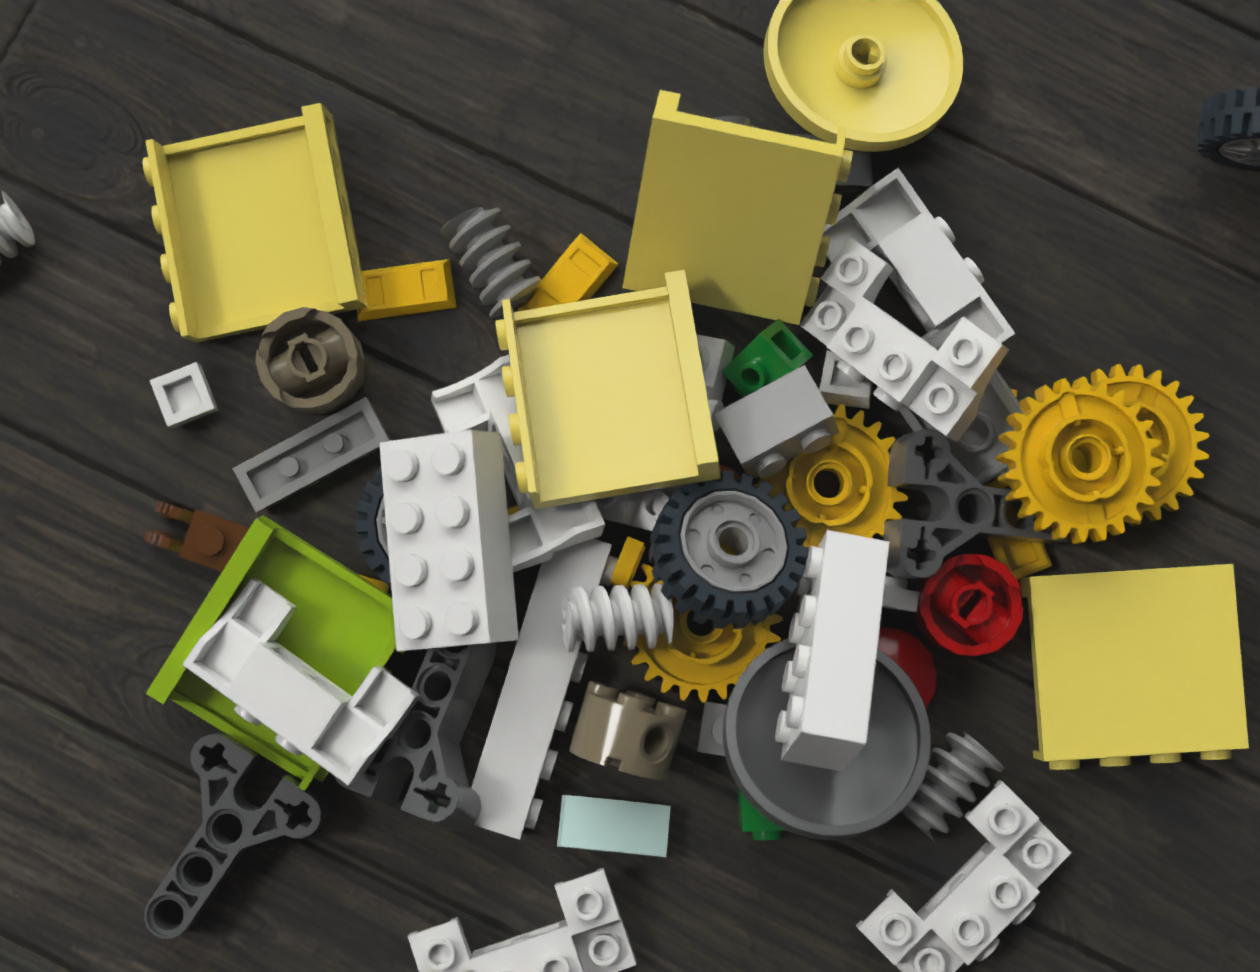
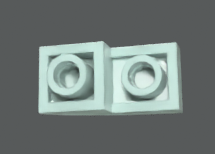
[557,795,671,857]

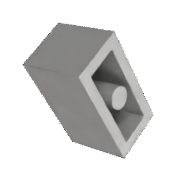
[714,365,840,479]

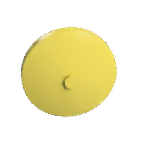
[763,0,963,152]

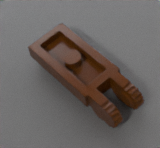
[143,500,250,572]

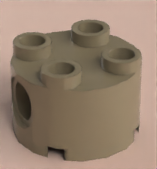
[255,307,366,415]
[569,681,687,780]

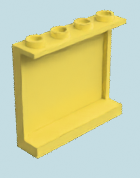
[622,90,853,325]
[143,103,367,343]
[496,269,720,509]
[1020,564,1249,770]

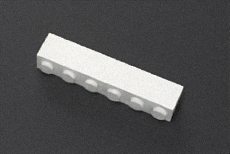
[471,539,618,840]

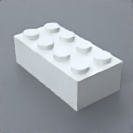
[379,429,519,651]
[775,530,889,772]

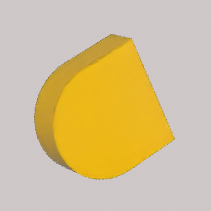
[610,536,646,589]

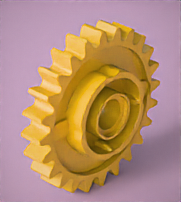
[1072,364,1209,526]
[995,377,1164,544]
[753,404,908,552]
[623,564,783,703]

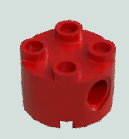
[912,554,1023,656]

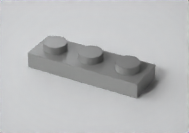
[232,397,391,514]

